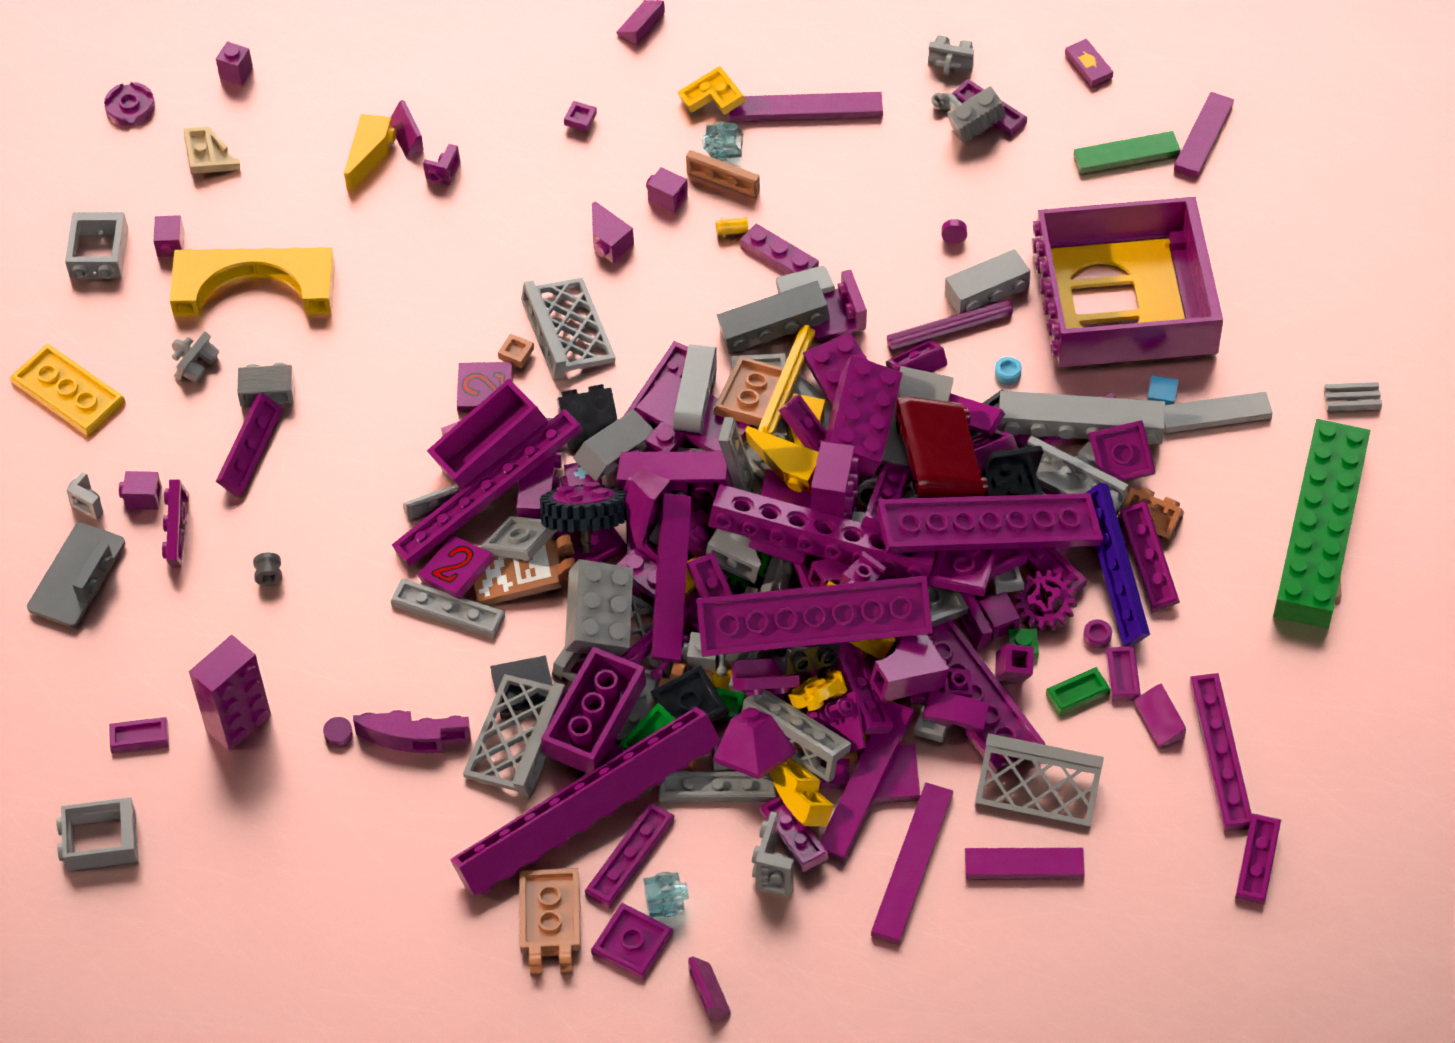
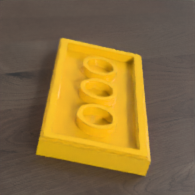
[10,343,126,436]

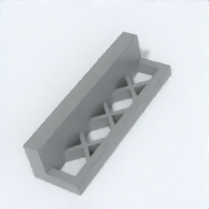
[1027,436,1128,515]
[742,689,851,782]

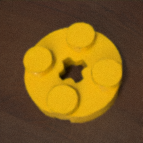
[788,671,847,711]

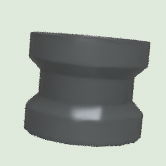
[253,552,282,586]

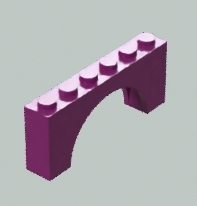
[808,559,949,702]

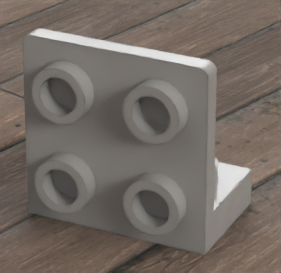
[752,811,794,897]

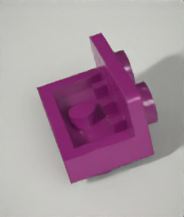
[732,658,800,696]

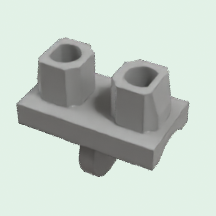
[928,35,975,76]
[171,331,220,383]

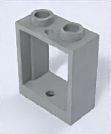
[65,212,128,279]
[56,797,138,871]

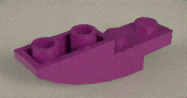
[353,710,471,753]

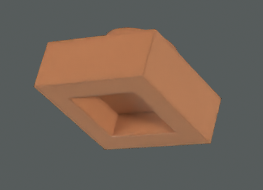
[498,333,534,368]

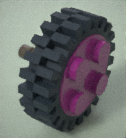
[540,482,628,553]

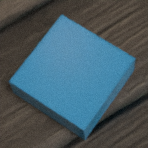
[1147,375,1178,405]

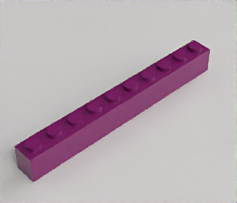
[450,707,721,896]

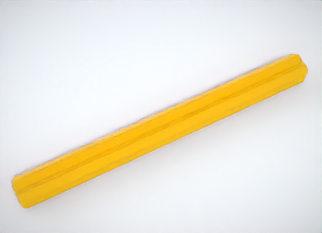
[758,325,815,435]

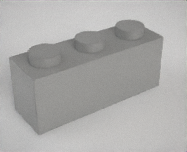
[944,249,1031,314]
[573,409,654,481]

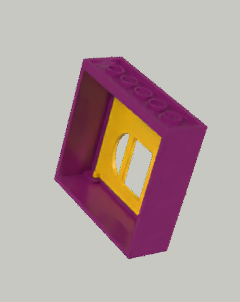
[1031,196,1224,367]

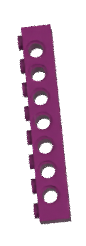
[708,484,936,583]

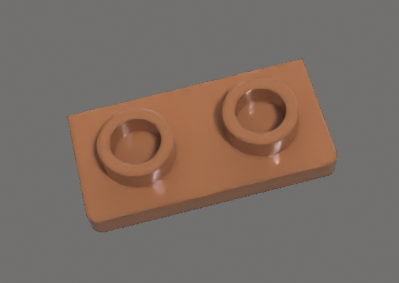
[1118,486,1184,540]

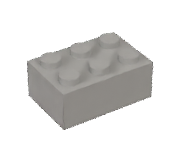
[565,559,633,657]

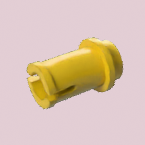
[715,217,749,238]

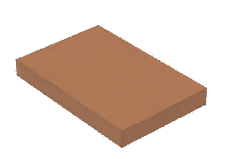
[713,356,783,427]

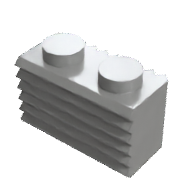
[947,86,1006,143]
[237,362,295,407]

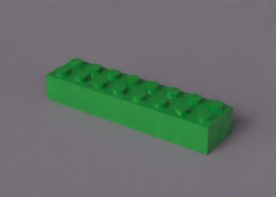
[1273,418,1371,629]

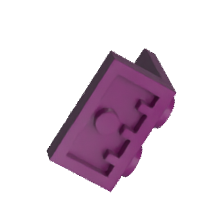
[810,269,867,341]

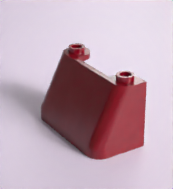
[895,397,988,498]

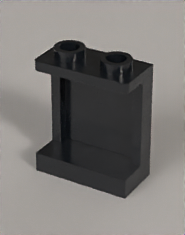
[766,643,840,676]

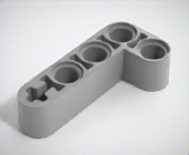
[673,344,717,434]

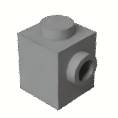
[682,632,719,673]

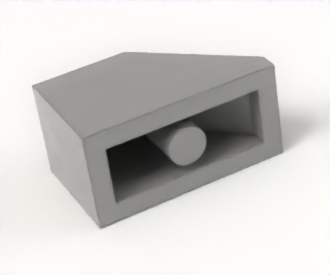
[705,529,761,584]

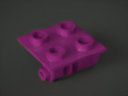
[806,691,866,754]

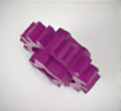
[1015,570,1077,632]

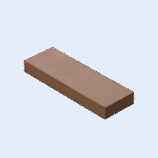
[686,150,760,197]

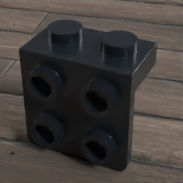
[556,384,618,450]
[982,445,1044,496]

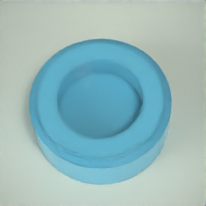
[995,357,1022,384]

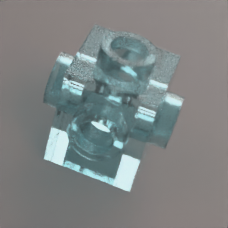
[702,122,743,161]
[643,872,689,917]

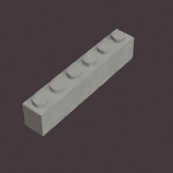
[998,390,1165,445]

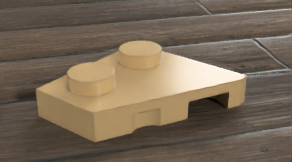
[183,126,240,174]

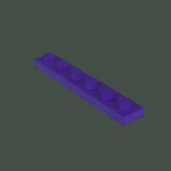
[1086,483,1150,646]

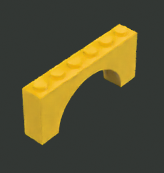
[169,247,335,317]

